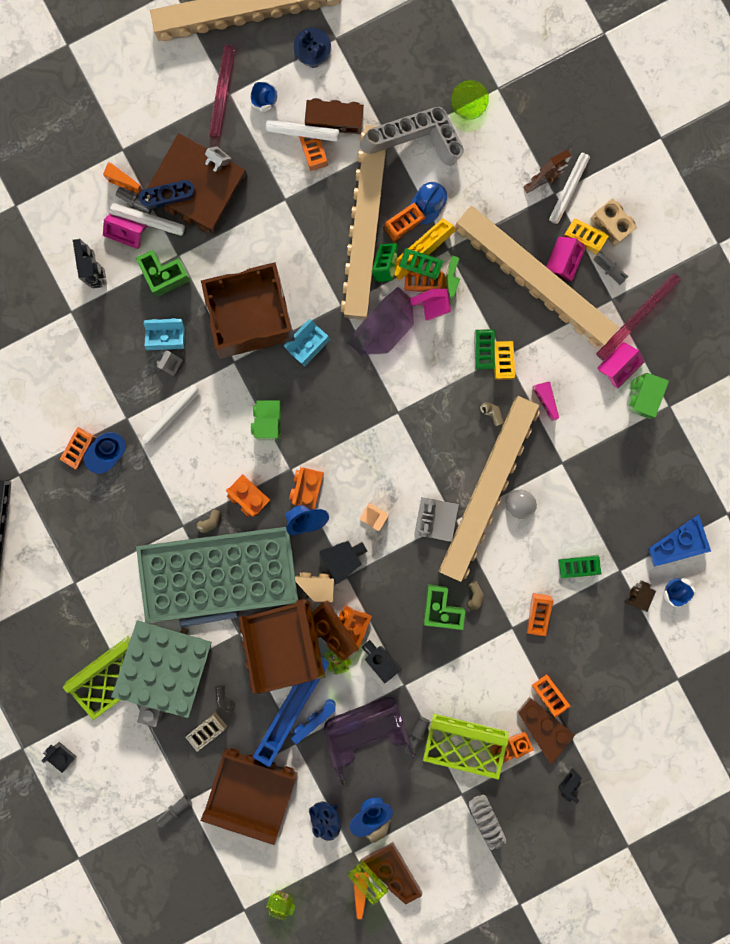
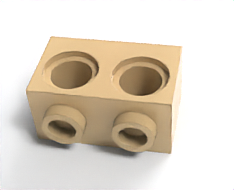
[591,198,637,247]

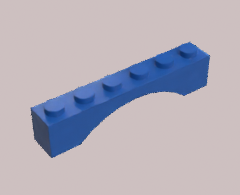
[253,656,330,767]

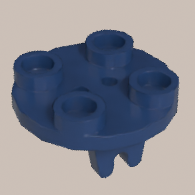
[294,28,331,68]
[309,801,341,841]

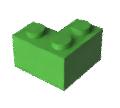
[136,250,191,297]
[628,373,669,419]
[251,401,281,440]
[423,584,465,630]

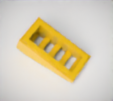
[564,218,609,254]
[494,341,515,380]

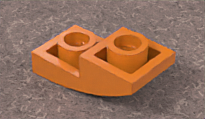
[489,732,534,763]

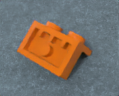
[289,467,324,509]
[225,474,271,517]
[339,605,372,652]

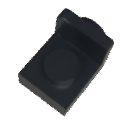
[41,742,77,773]
[558,768,582,803]

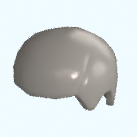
[506,490,537,519]

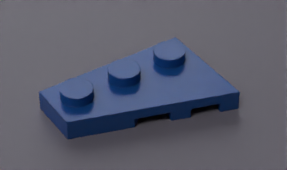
[648,515,711,567]

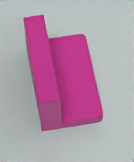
[102,214,148,249]
[546,237,586,282]
[410,289,451,321]
[597,342,645,388]

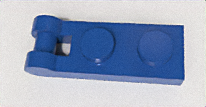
[291,699,336,744]

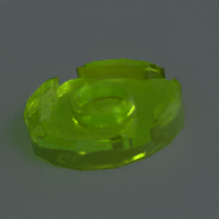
[451,80,489,119]

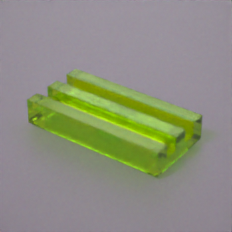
[347,860,388,905]

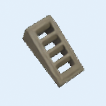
[185,712,227,752]

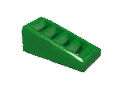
[371,243,399,282]
[399,248,443,280]
[474,329,495,370]
[558,555,602,578]

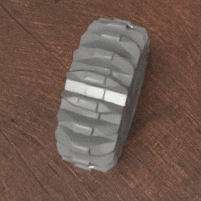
[469,794,506,850]

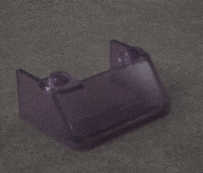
[324,697,416,785]

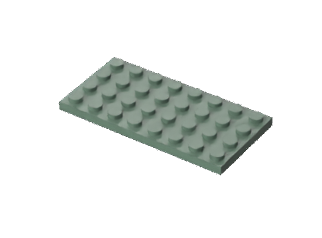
[136,527,299,623]

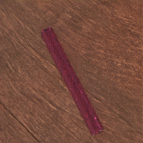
[209,44,235,139]

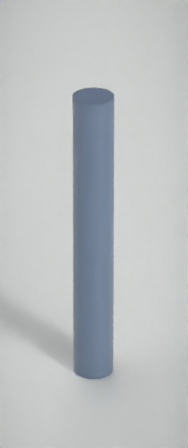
[179,611,238,627]

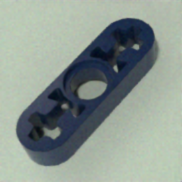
[139,180,196,209]

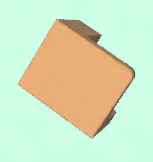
[360,503,389,531]

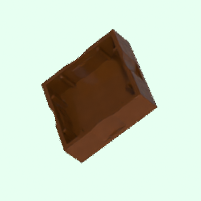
[201,262,295,359]

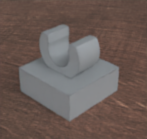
[204,147,232,172]
[156,350,183,376]

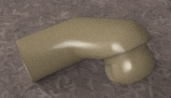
[480,402,504,426]
[196,509,221,533]
[467,581,484,611]
[366,820,391,843]

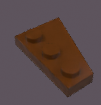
[523,149,571,194]
[312,600,360,661]
[517,697,575,765]
[359,842,423,905]

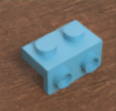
[144,318,185,350]
[284,319,331,367]

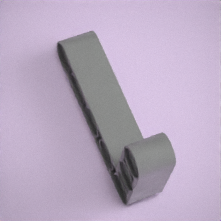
[360,107,464,166]

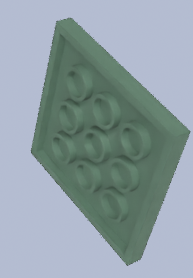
[111,620,212,718]

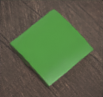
[445,255,460,305]

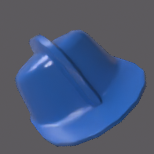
[410,182,447,225]
[84,432,126,474]
[285,505,329,535]
[350,797,393,837]

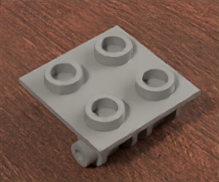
[414,497,459,542]

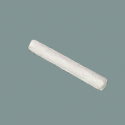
[266,120,340,141]
[549,153,590,224]
[110,203,185,236]
[142,385,201,445]

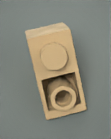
[295,572,334,602]

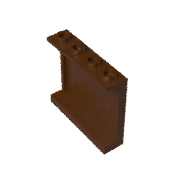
[147,133,248,235]
[239,599,325,694]
[200,748,298,845]

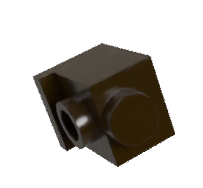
[625,580,656,612]

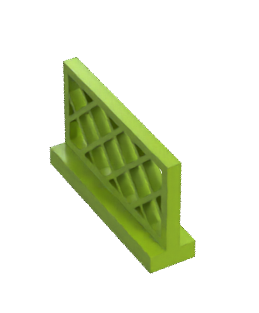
[63,636,130,720]
[423,713,509,780]

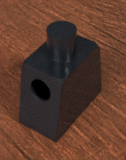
[319,540,368,584]
[361,640,402,684]

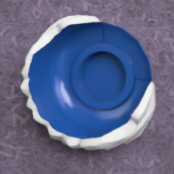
[250,80,278,113]
[663,578,696,608]

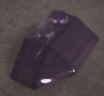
[347,287,414,356]

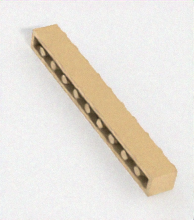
[150,0,341,41]
[341,125,388,320]
[455,205,619,348]
[439,396,540,582]

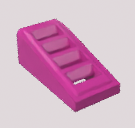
[533,382,559,421]

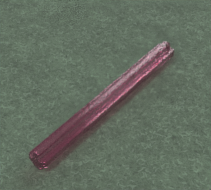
[596,273,681,360]

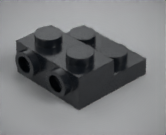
[72,239,106,288]

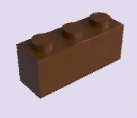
[305,98,364,134]

